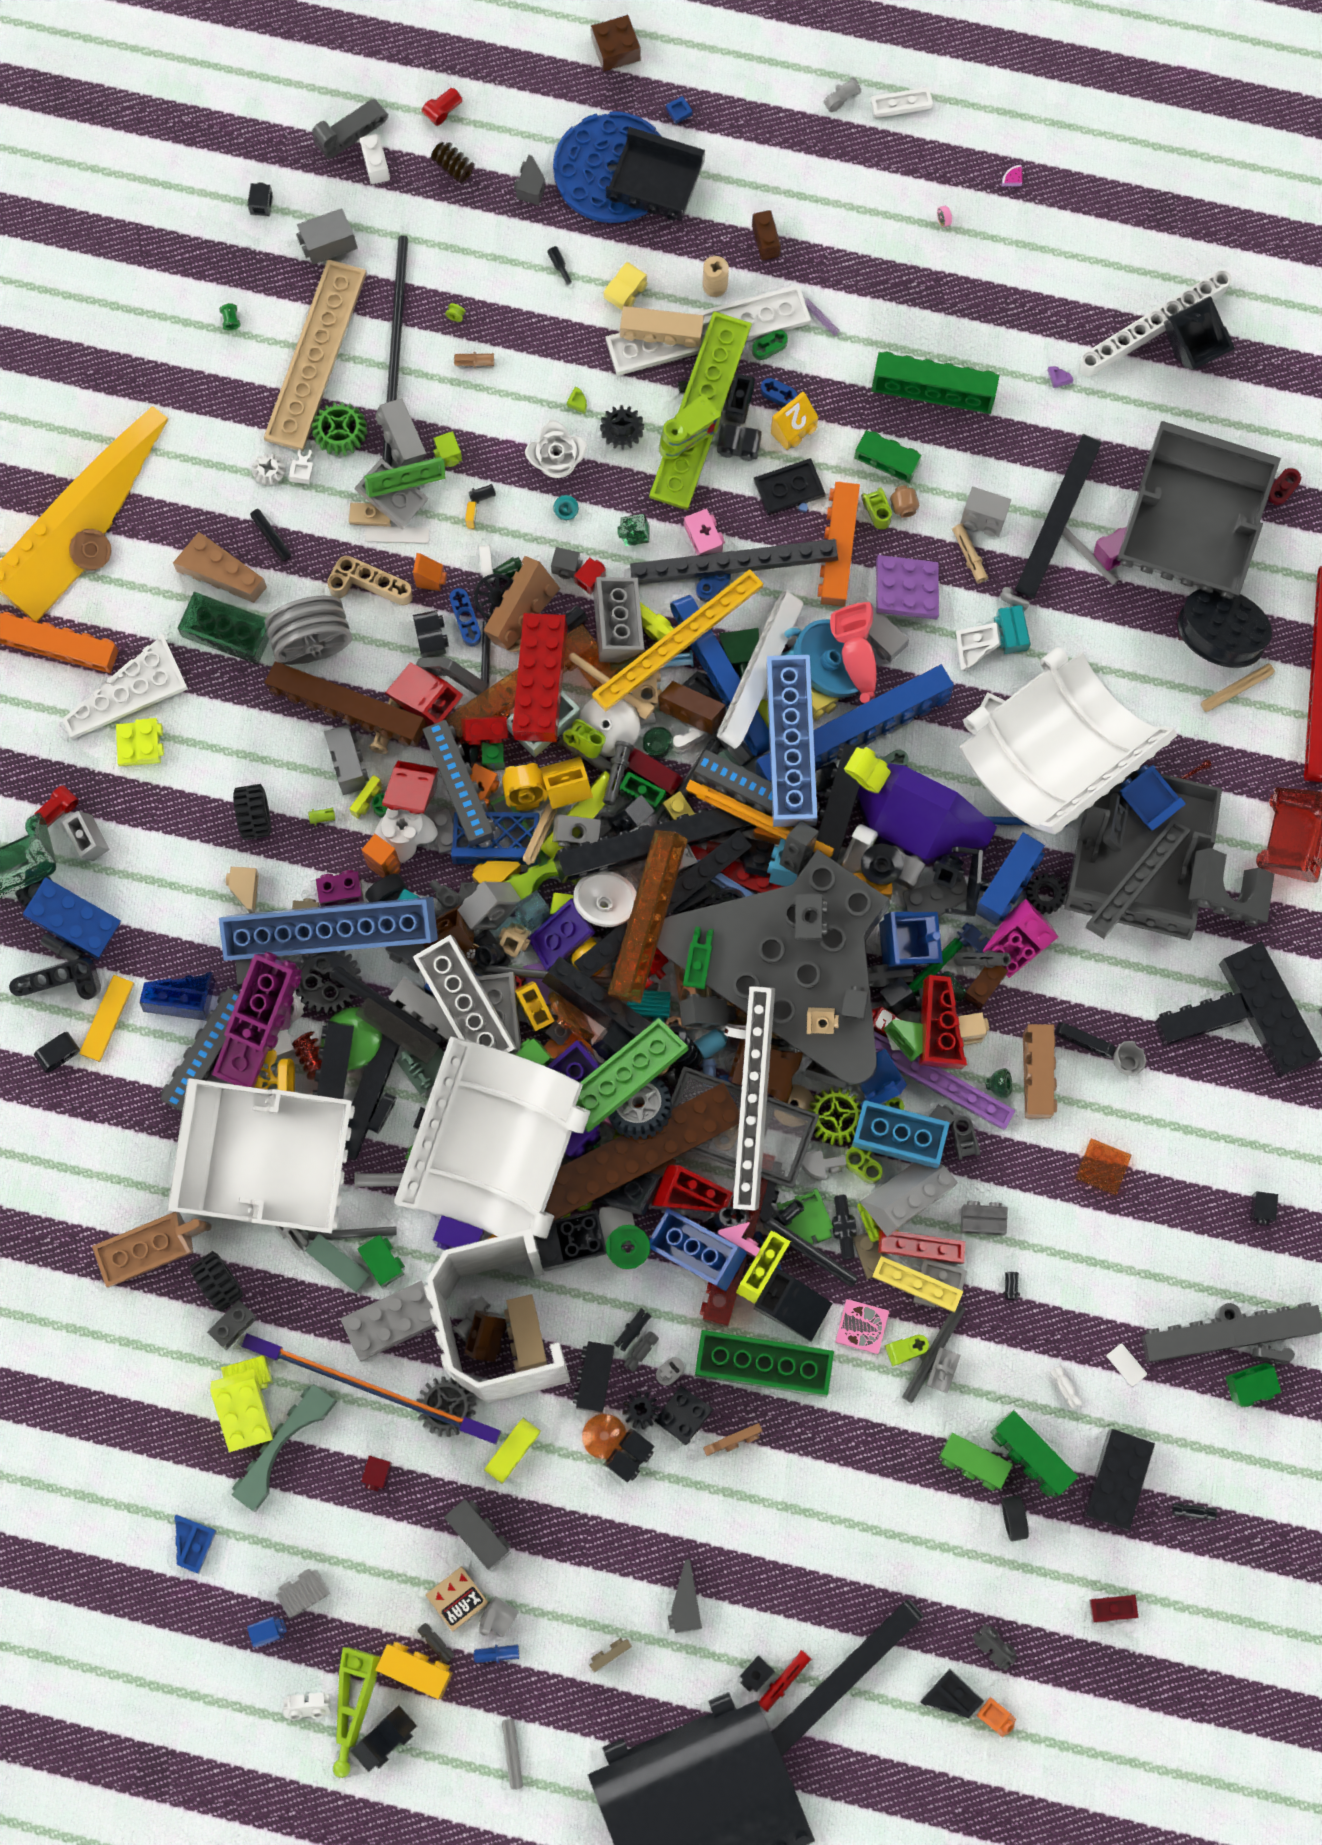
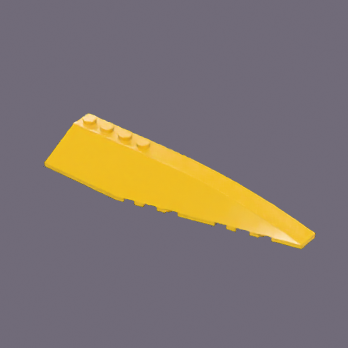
[0,406,169,623]

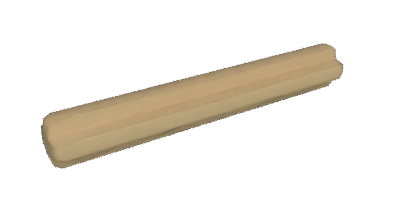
[1200,664,1275,712]
[523,803,559,865]

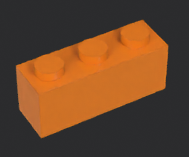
[361,834,401,878]

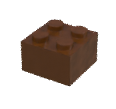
[591,15,641,72]

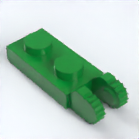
[683,926,714,990]

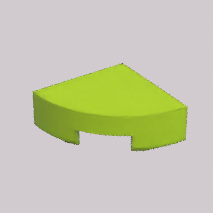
[566,386,587,414]

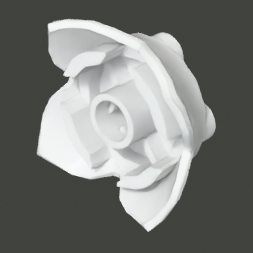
[525,419,587,478]
[375,808,438,863]

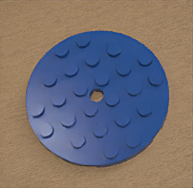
[553,111,661,223]

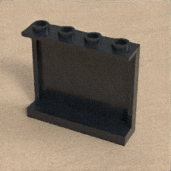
[606,127,705,222]

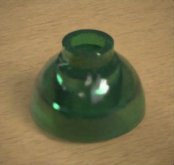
[986,1068,1012,1098]

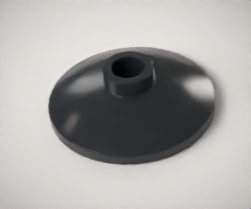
[861,844,904,885]

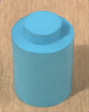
[693,1028,727,1060]

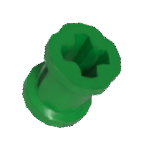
[219,303,241,330]

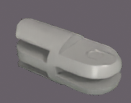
[275,1226,309,1251]

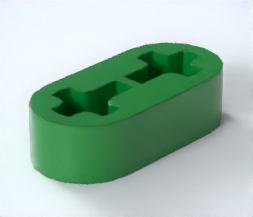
[752,330,788,360]

